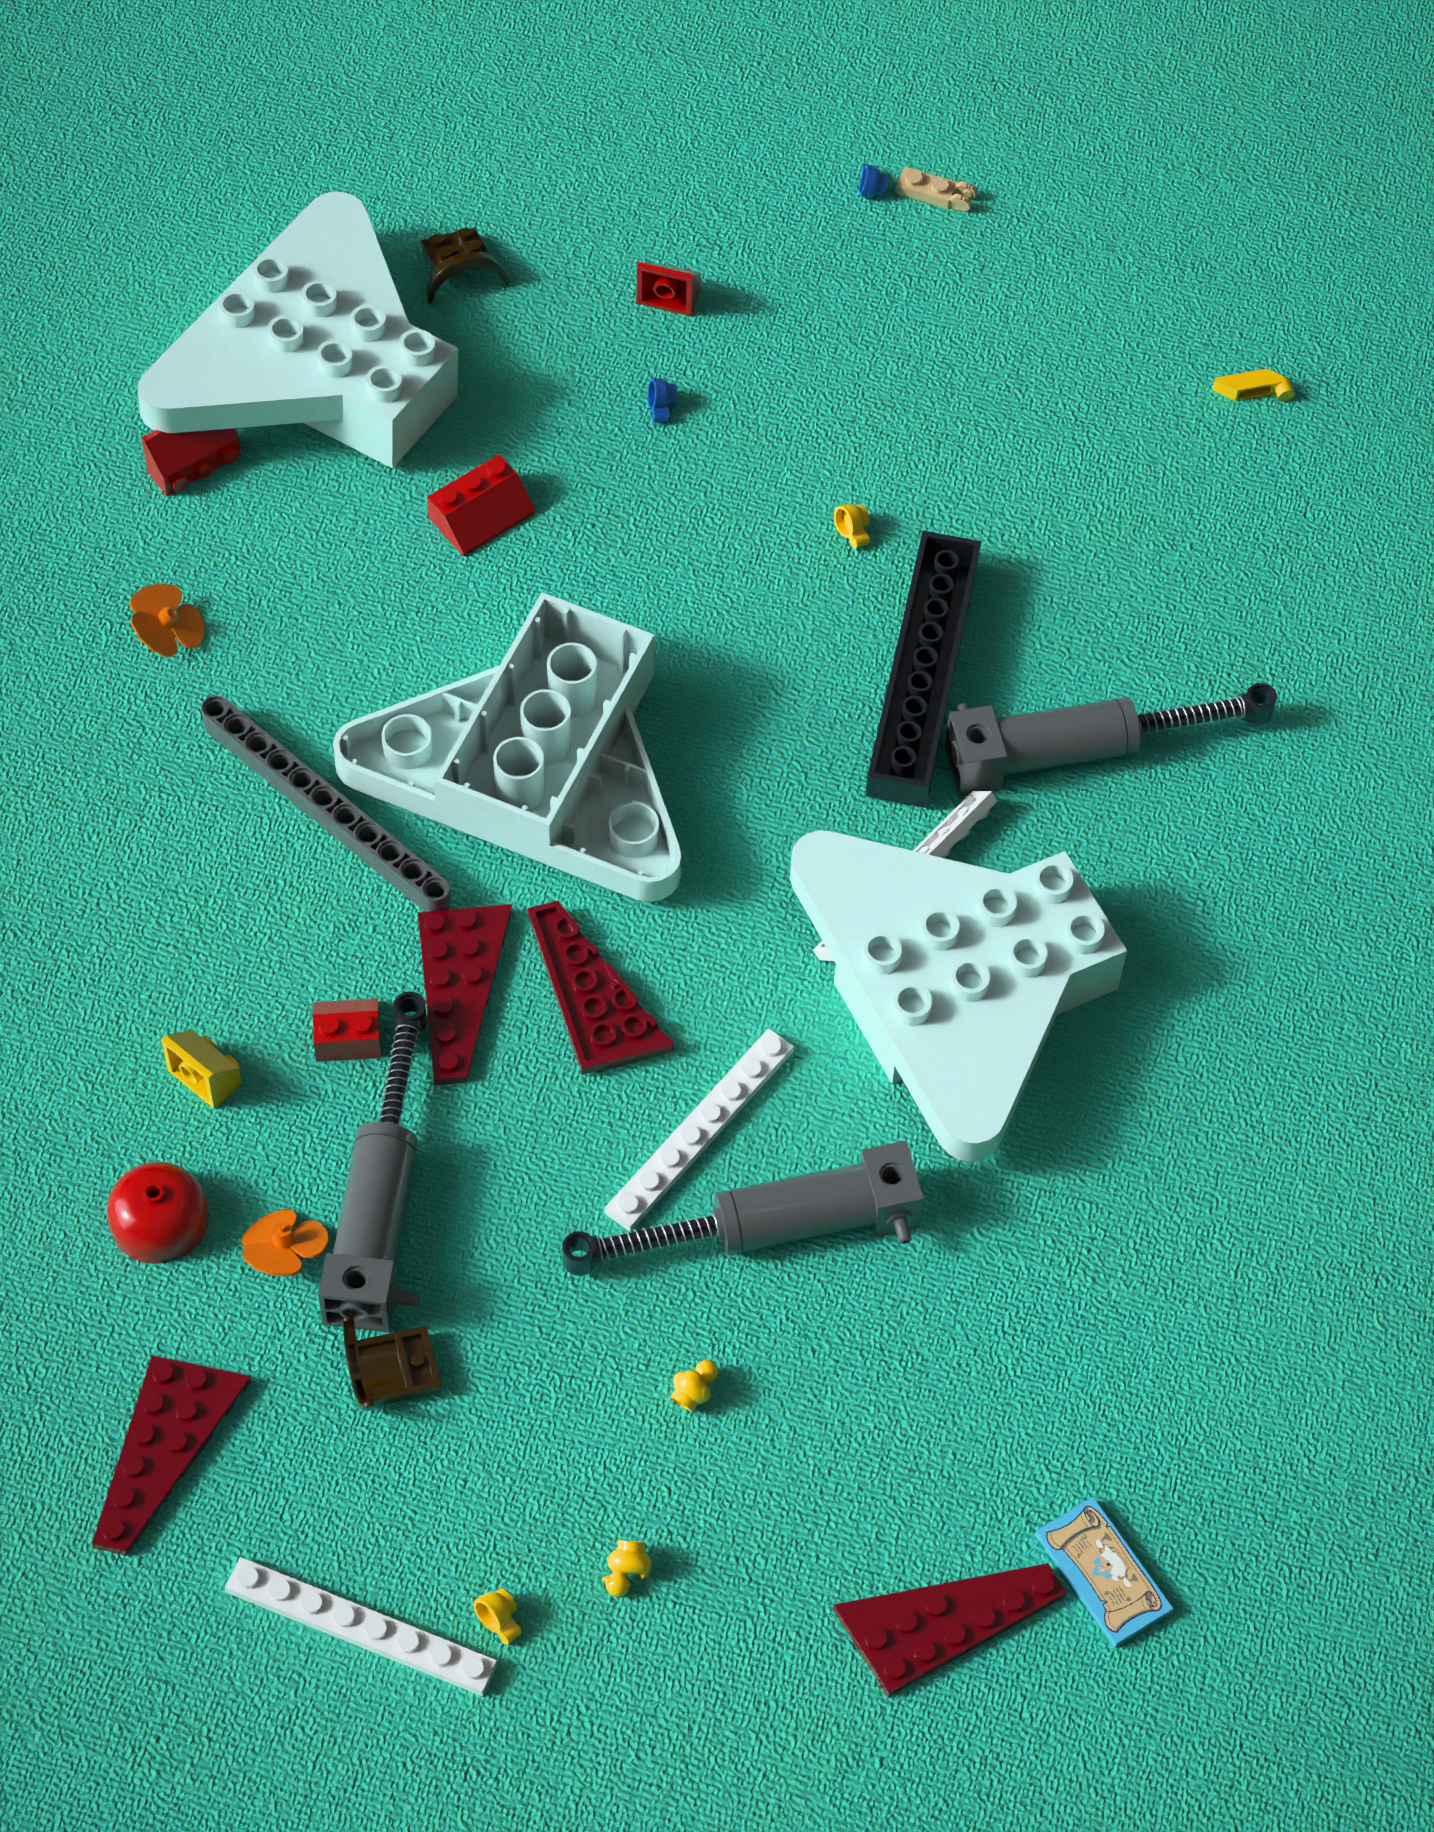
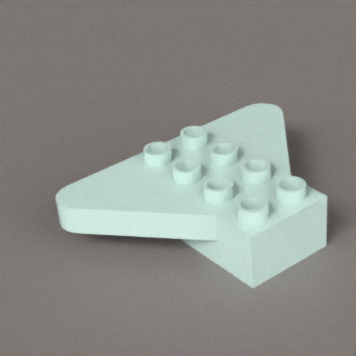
[138,192,458,468]
[333,592,681,902]
[790,830,1127,1162]

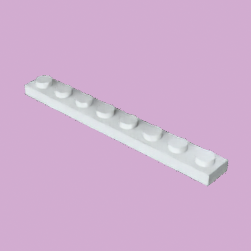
[813,791,997,961]
[605,1028,794,1232]
[225,1557,497,1697]

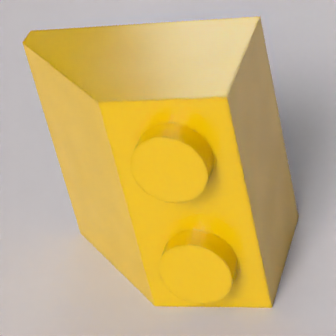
[161,1030,242,1109]

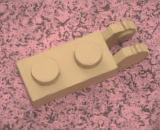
[895,166,978,212]

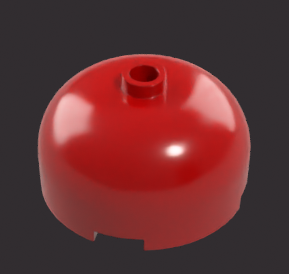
[107,1162,209,1264]

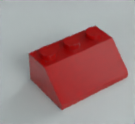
[141,428,241,496]
[427,454,535,557]

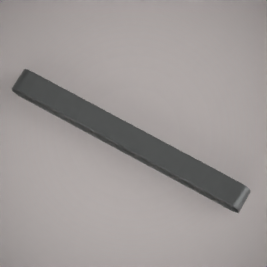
[201,695,451,912]

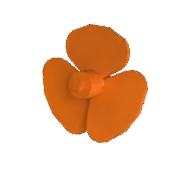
[129,583,205,658]
[241,1209,329,1276]

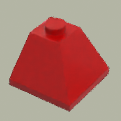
[636,262,701,316]

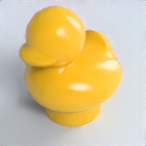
[670,1360,719,1412]
[602,1540,652,1597]

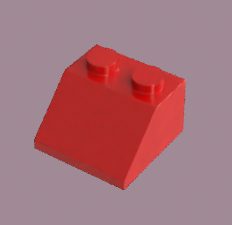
[312,998,381,1062]

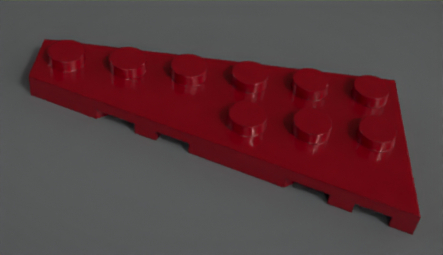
[527,900,675,1075]
[418,904,513,1086]
[92,1355,252,1556]
[833,1563,1067,1697]

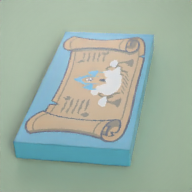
[1035,1497,1173,1648]

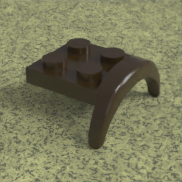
[421,228,509,304]
[343,1315,442,1411]

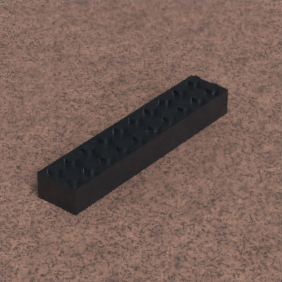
[865,531,982,808]

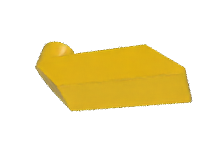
[1213,368,1295,402]

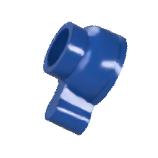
[859,163,888,197]
[648,378,677,423]

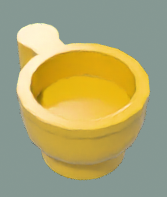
[834,504,870,549]
[473,1588,522,1645]

